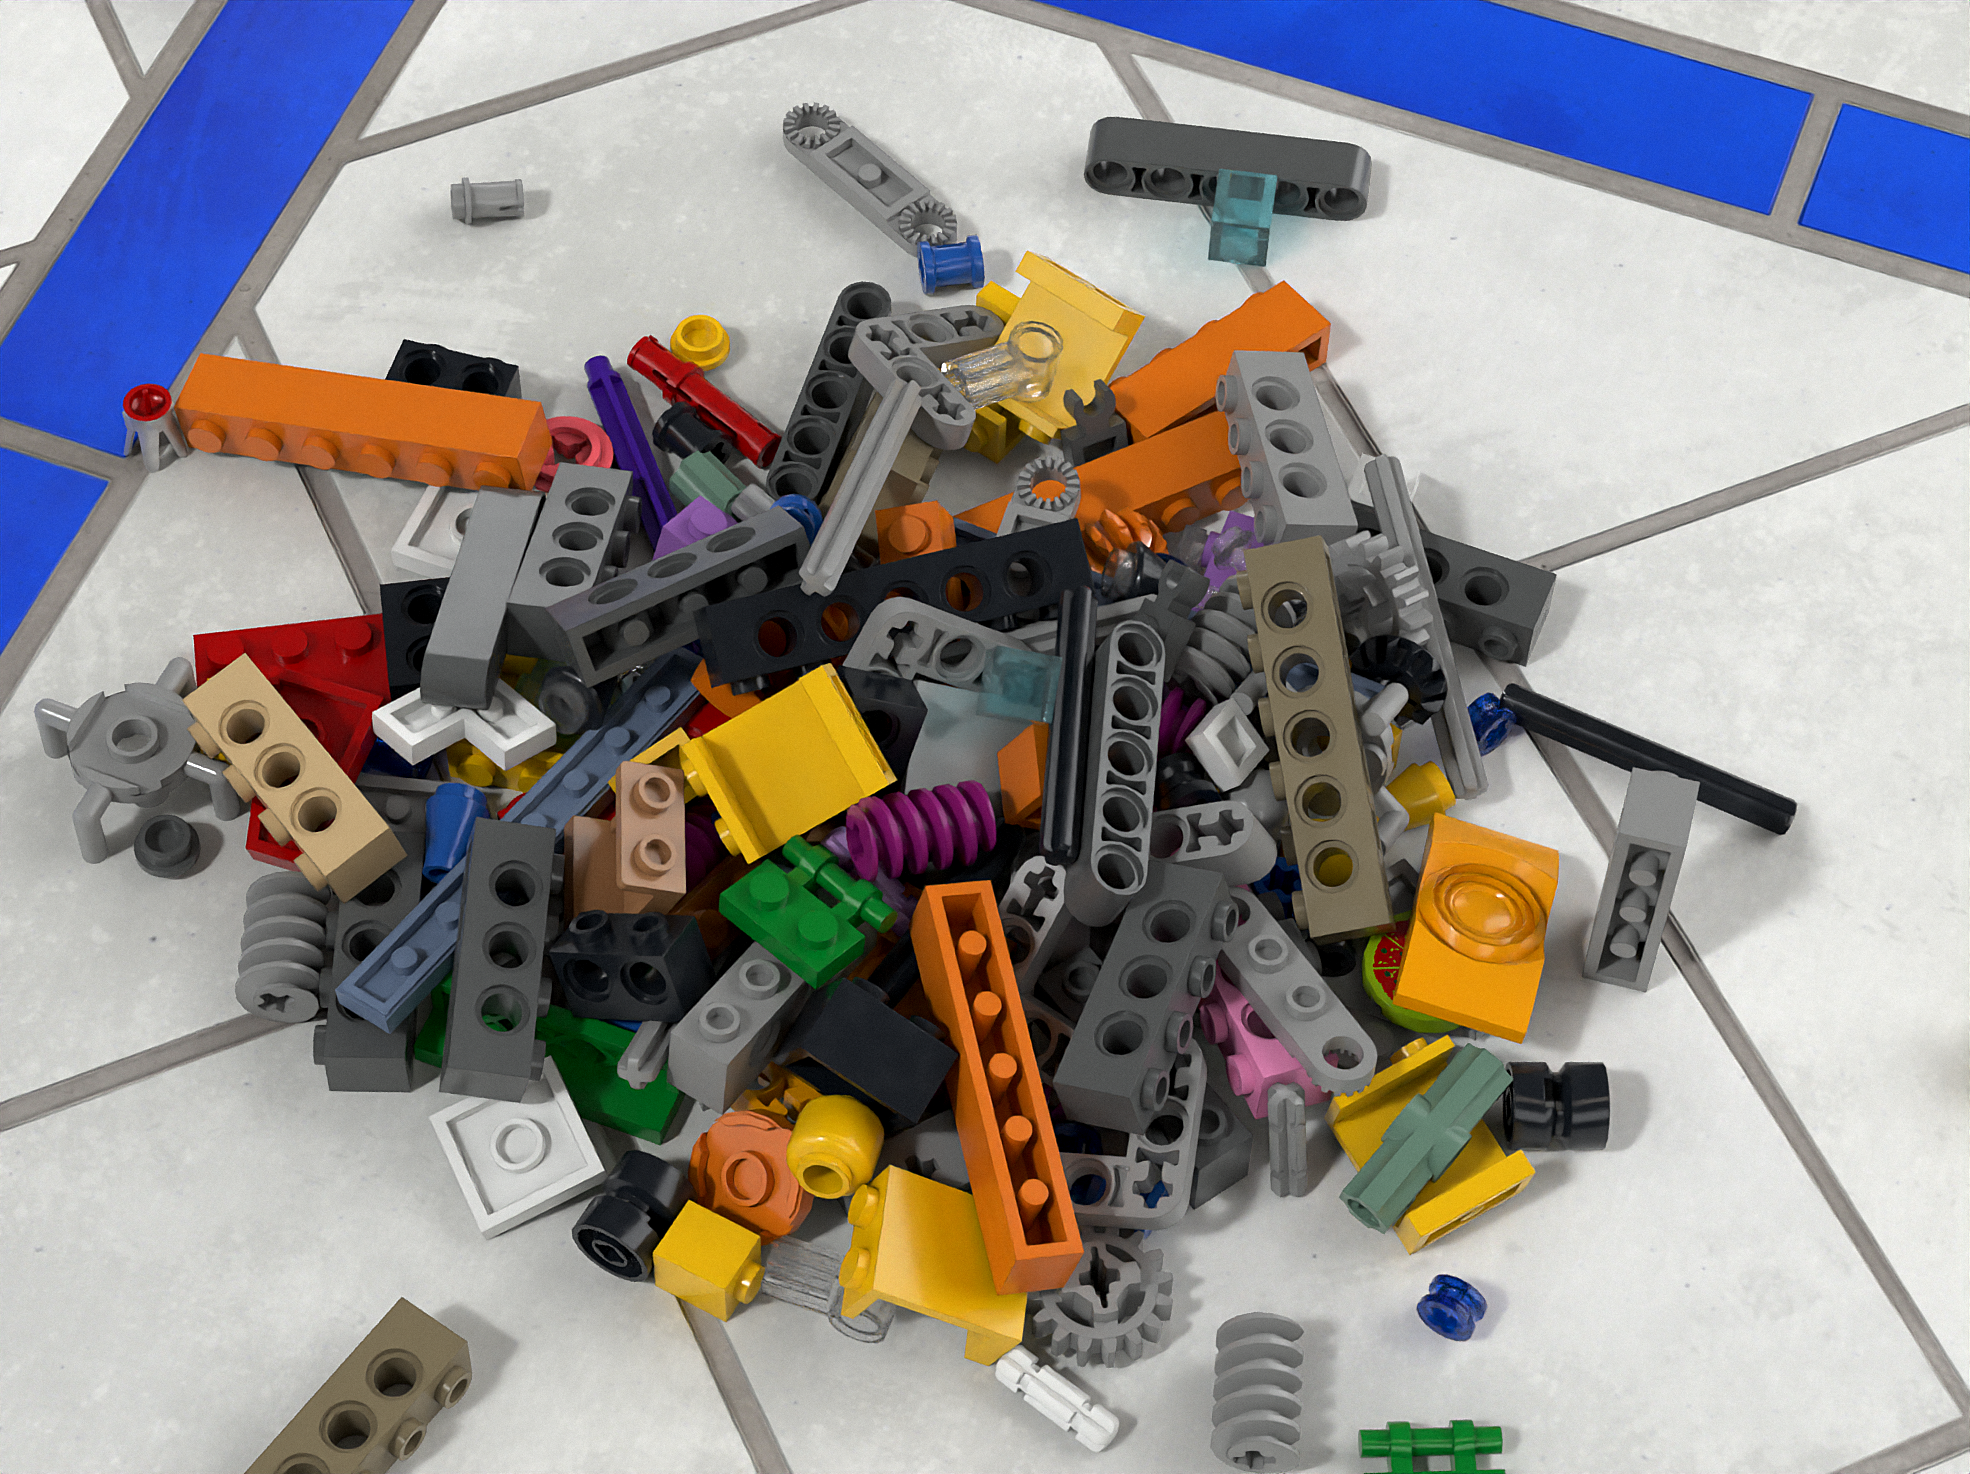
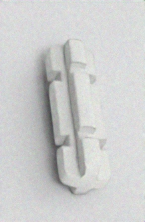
[995,1345,1119,1452]

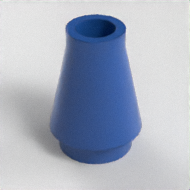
[422,783,490,884]

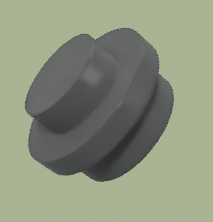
[134,814,201,878]

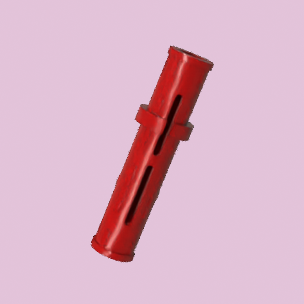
[627,335,782,469]

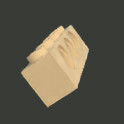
[182,653,408,904]

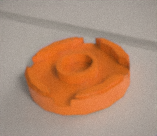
[688,1108,814,1246]

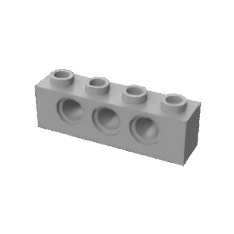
[1215,350,1358,547]
[1582,767,1700,992]
[667,887,878,1115]

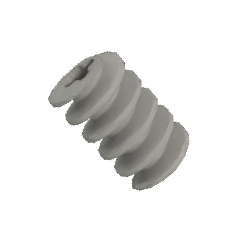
[1164,575,1296,715]
[235,871,331,1023]
[1210,1312,1304,1474]

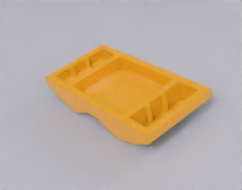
[1392,812,1559,1044]

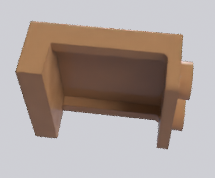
[564,761,686,932]

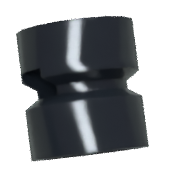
[1502,1062,1610,1150]
[571,1150,698,1282]

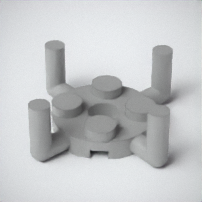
[34,657,241,864]
[1229,671,1409,856]

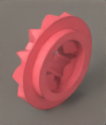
[534,416,614,493]

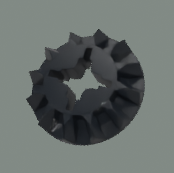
[1350,635,1448,727]

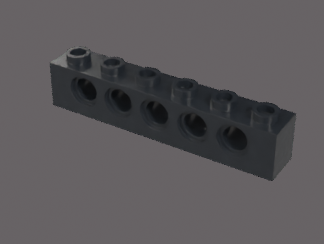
[693,518,1096,696]

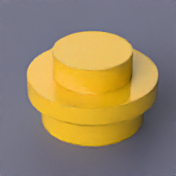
[670,315,730,371]

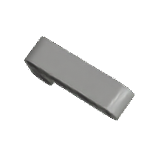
[1010,801,1278,970]

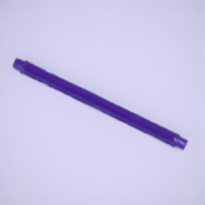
[584,355,701,657]

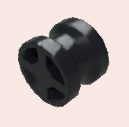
[1153,752,1222,812]

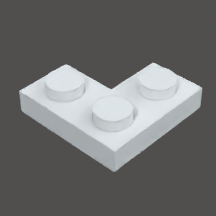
[372,678,556,771]

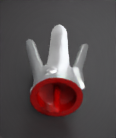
[122,384,188,473]

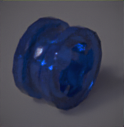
[1467,692,1517,756]
[1416,1274,1488,1341]

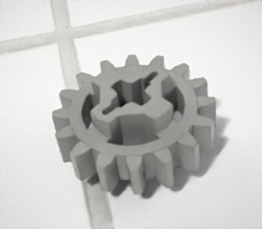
[1328,530,1433,655]
[1025,1225,1173,1368]

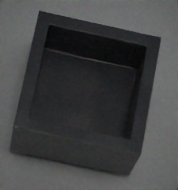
[770,977,959,1134]

